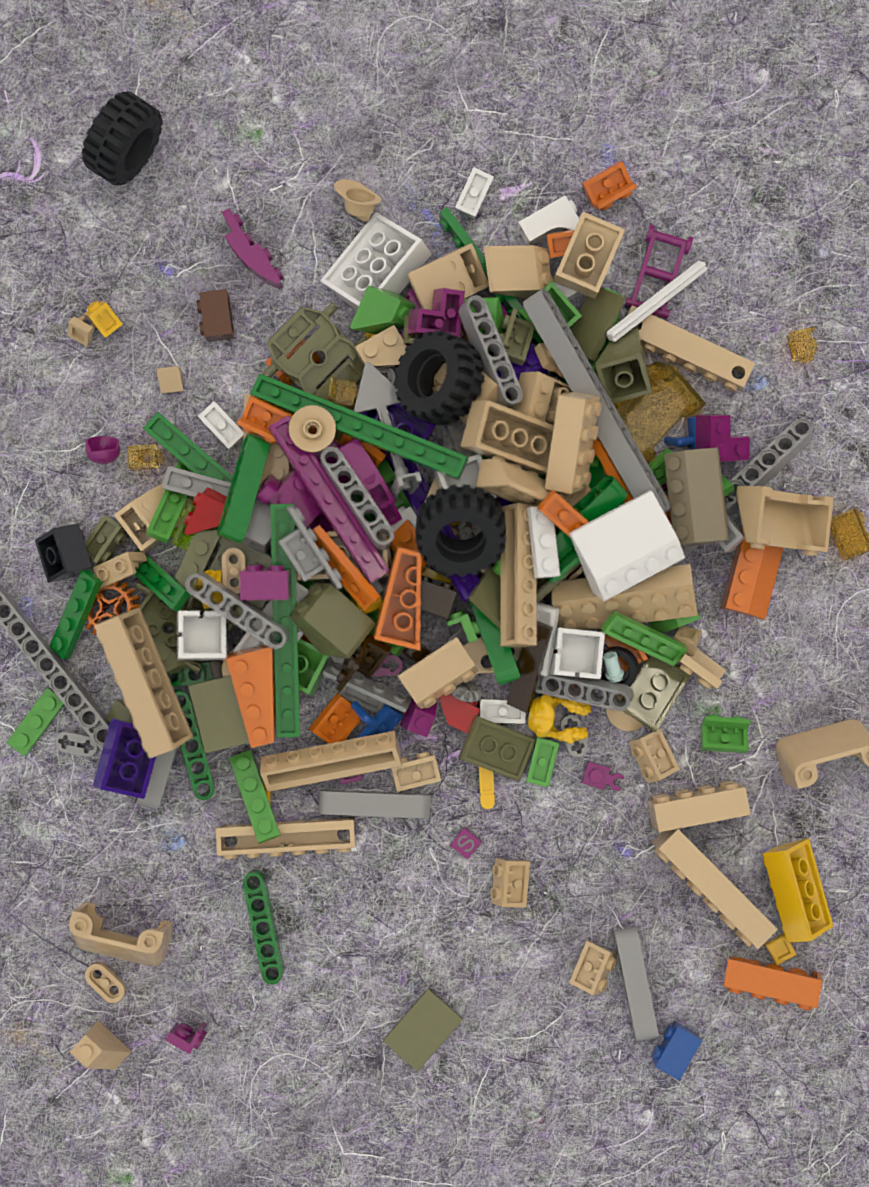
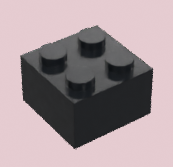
[35,523,92,583]

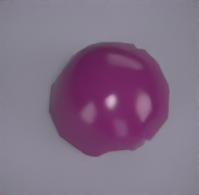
[85,436,120,465]

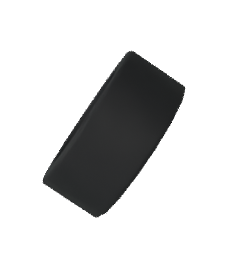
[601,646,639,686]

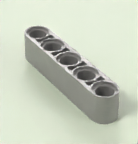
[459,295,523,408]
[321,447,394,550]
[185,572,289,649]
[535,674,634,711]
[134,699,186,809]
[319,790,431,819]
[613,926,659,1042]

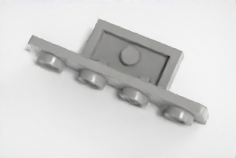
[278,506,342,590]
[322,661,412,714]

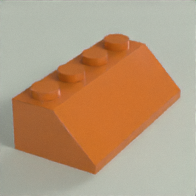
[721,526,783,620]

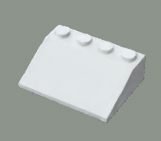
[320,212,432,311]
[569,491,685,601]

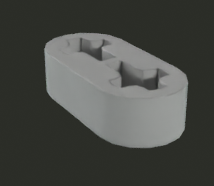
[560,715,588,757]
[55,731,99,757]

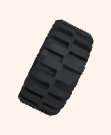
[82,92,163,186]
[394,331,484,426]
[416,484,506,577]

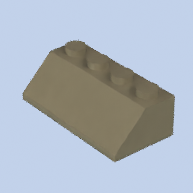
[664,448,729,547]

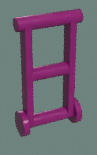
[624,224,694,319]

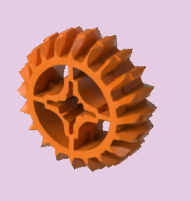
[85,581,140,635]

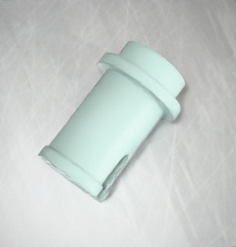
[603,652,624,683]

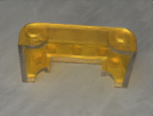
[614,362,706,464]

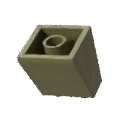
[595,328,653,404]
[289,583,376,659]

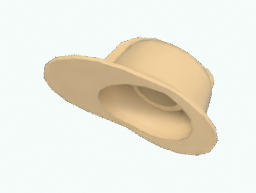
[334,179,382,221]

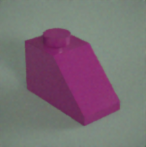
[400,697,437,737]

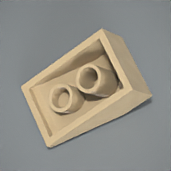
[553,212,625,299]
[484,245,553,299]

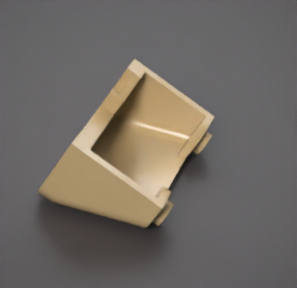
[736,486,834,556]
[775,719,869,789]
[69,901,174,966]

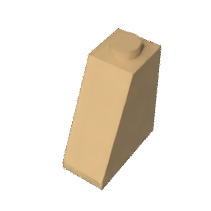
[69,1021,132,1070]

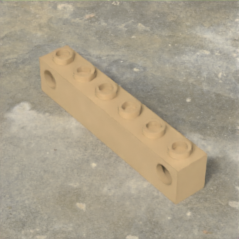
[627,305,755,392]
[501,503,537,648]
[260,731,402,792]
[216,817,356,859]

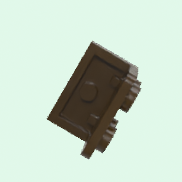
[336,634,391,692]

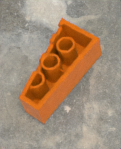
[373,546,421,650]
[226,644,276,748]
[724,955,822,1010]

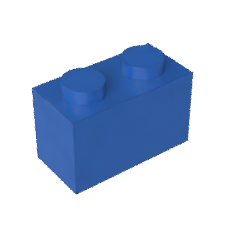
[652,1021,702,1081]

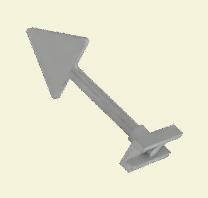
[354,361,422,498]

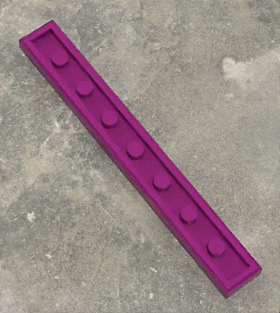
[268,415,390,584]

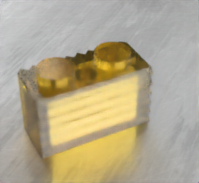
[830,508,869,561]

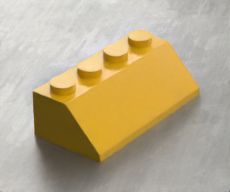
[762,838,834,943]

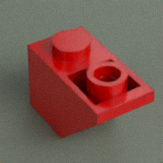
[184,487,227,535]
[439,694,480,734]

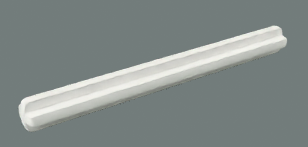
[606,261,707,342]

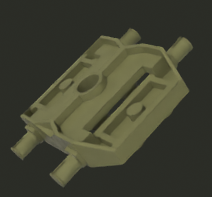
[262,302,368,395]
[175,530,272,632]
[112,580,227,675]

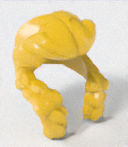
[528,694,591,744]

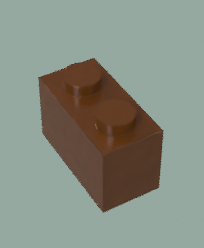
[196,289,235,342]

